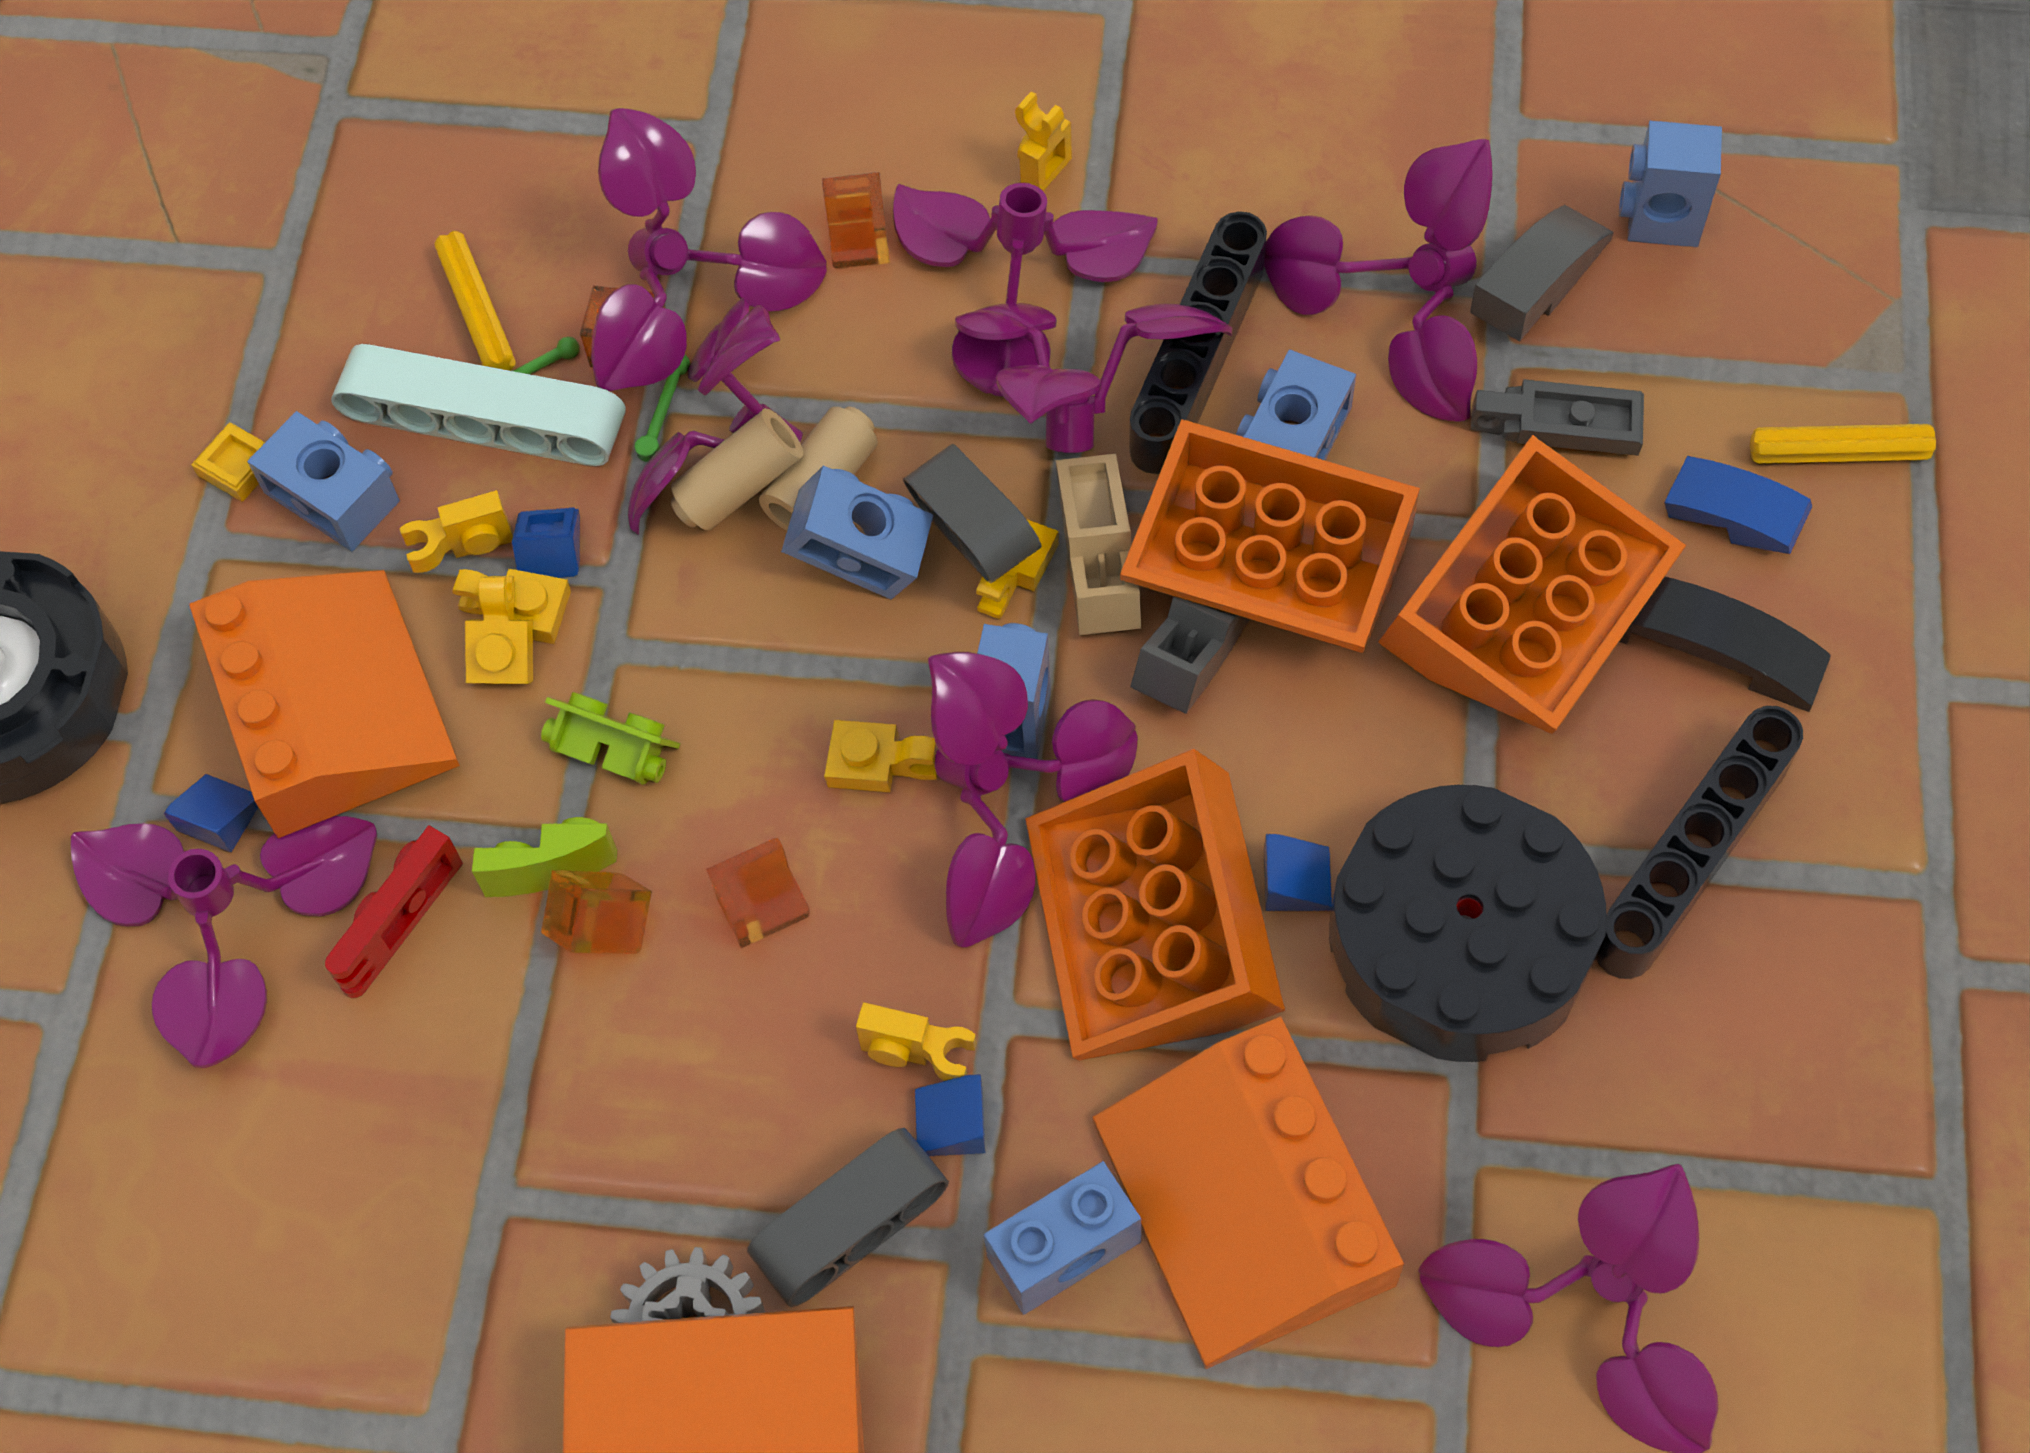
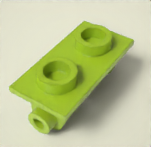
[541,692,681,785]

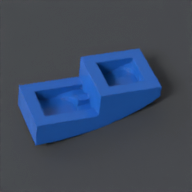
[1664,456,1812,554]

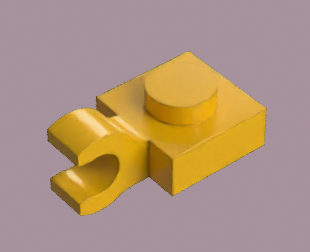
[1015,91,1072,191]
[399,490,513,573]
[976,519,1059,619]
[452,568,571,644]
[465,576,533,684]
[824,720,938,793]
[856,1002,977,1081]

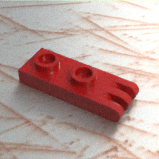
[325,825,463,998]

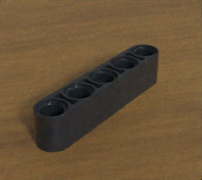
[1129,211,1267,474]
[1596,706,1803,979]

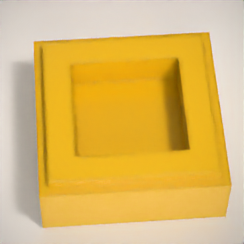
[191,422,265,502]

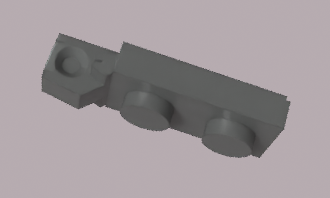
[1471,379,1644,456]

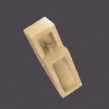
[1056,453,1141,635]

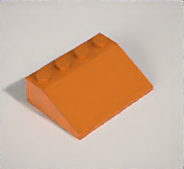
[1120,419,1420,653]
[1378,435,1686,734]
[189,570,460,838]
[1025,749,1285,1061]
[1093,1016,1404,1369]
[563,1306,864,1453]

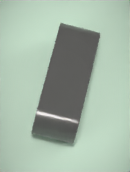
[903,444,1042,584]
[747,1128,949,1307]

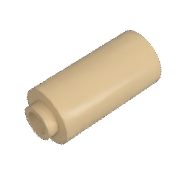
[759,406,878,531]
[671,408,804,531]

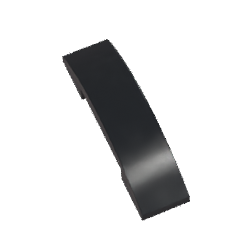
[1619,576,1831,712]

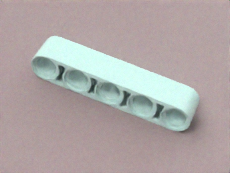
[331,344,626,466]

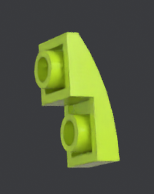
[472,817,618,898]

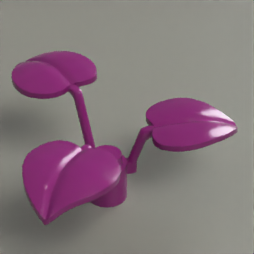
[591,108,827,391]
[1264,139,1493,421]
[893,183,1157,396]
[628,297,803,535]
[955,303,1232,453]
[928,652,1138,947]
[71,816,377,1068]
[1418,1164,1718,1453]

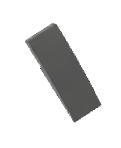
[1470,204,1614,342]
[1130,596,1250,714]

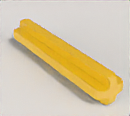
[434,231,516,371]
[1750,424,1936,463]

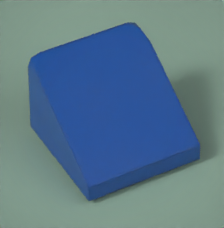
[512,507,580,578]
[164,774,258,852]
[1264,834,1332,911]
[915,1074,986,1156]

